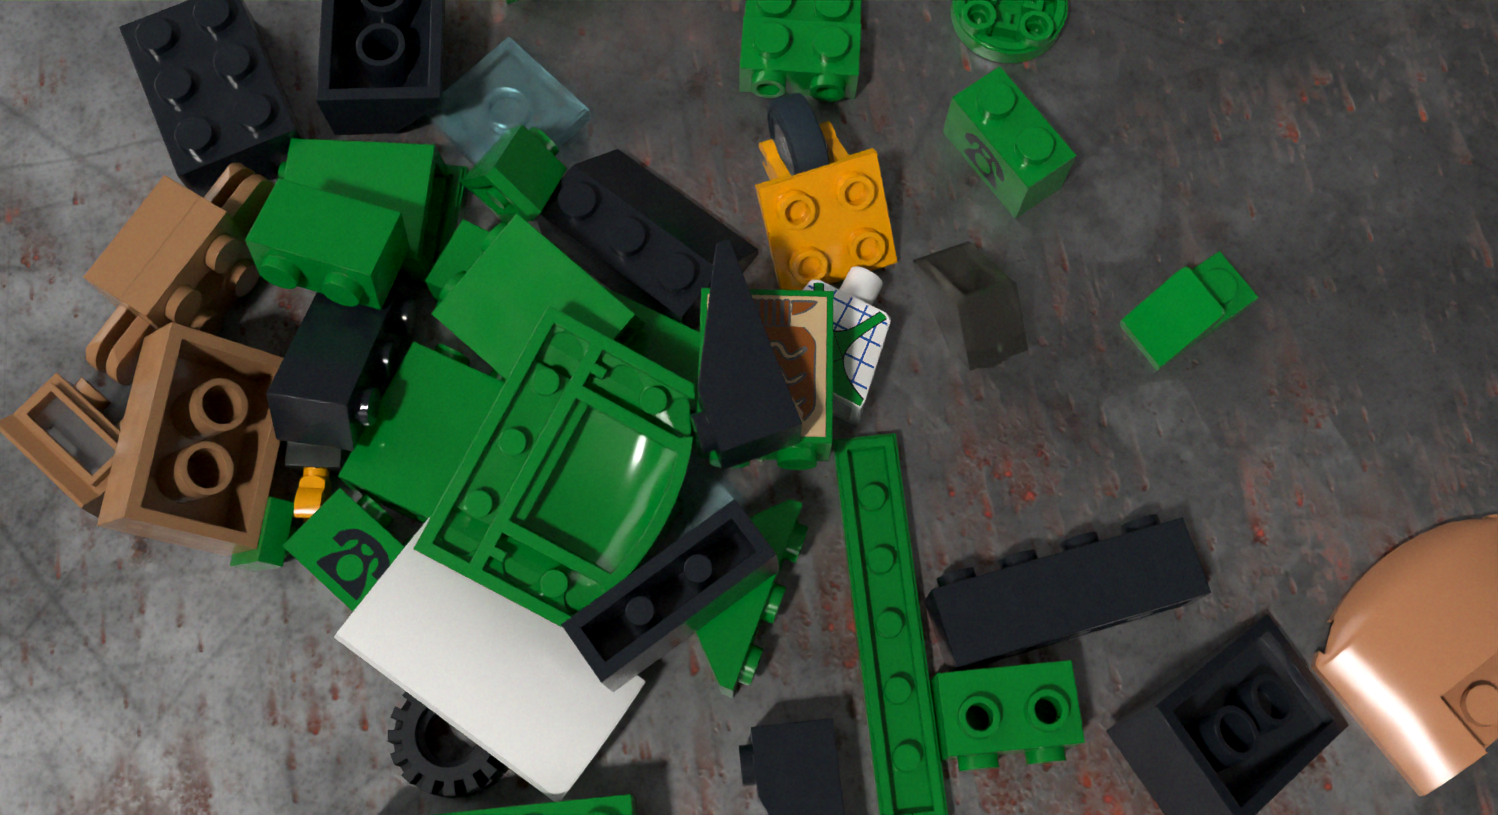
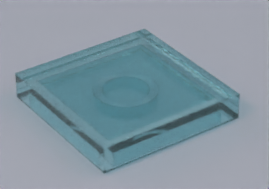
[424,37,591,166]

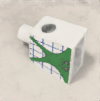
[803,266,891,426]

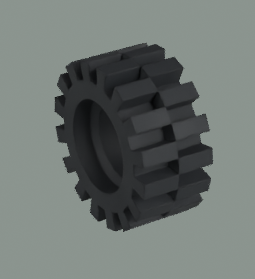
[388,692,508,798]

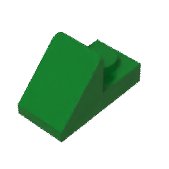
[1119,251,1259,371]

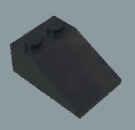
[1106,614,1349,815]

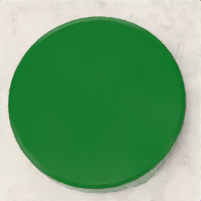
[950,0,1068,63]

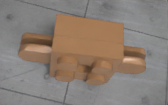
[83,163,275,386]

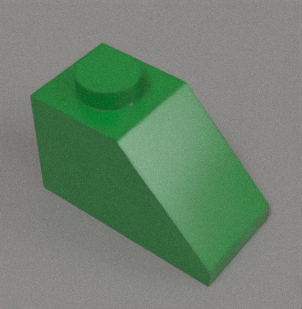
[460,124,567,223]

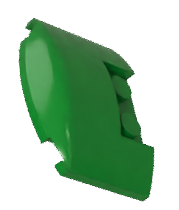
[413,305,695,627]

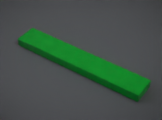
[832,433,948,815]

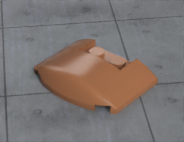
[1311,514,1498,796]

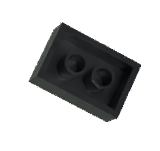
[119,0,305,198]

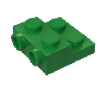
[739,0,862,102]

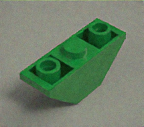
[694,499,809,698]

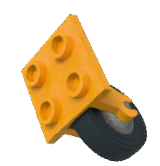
[755,93,898,290]

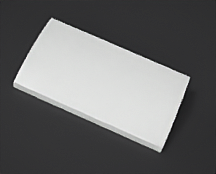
[334,518,646,802]

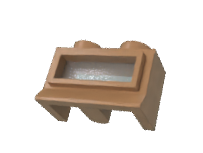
[0,372,124,518]

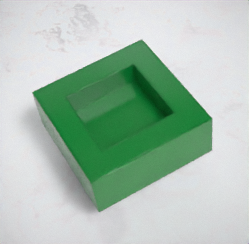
[230,497,296,572]

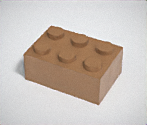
[97,322,284,556]

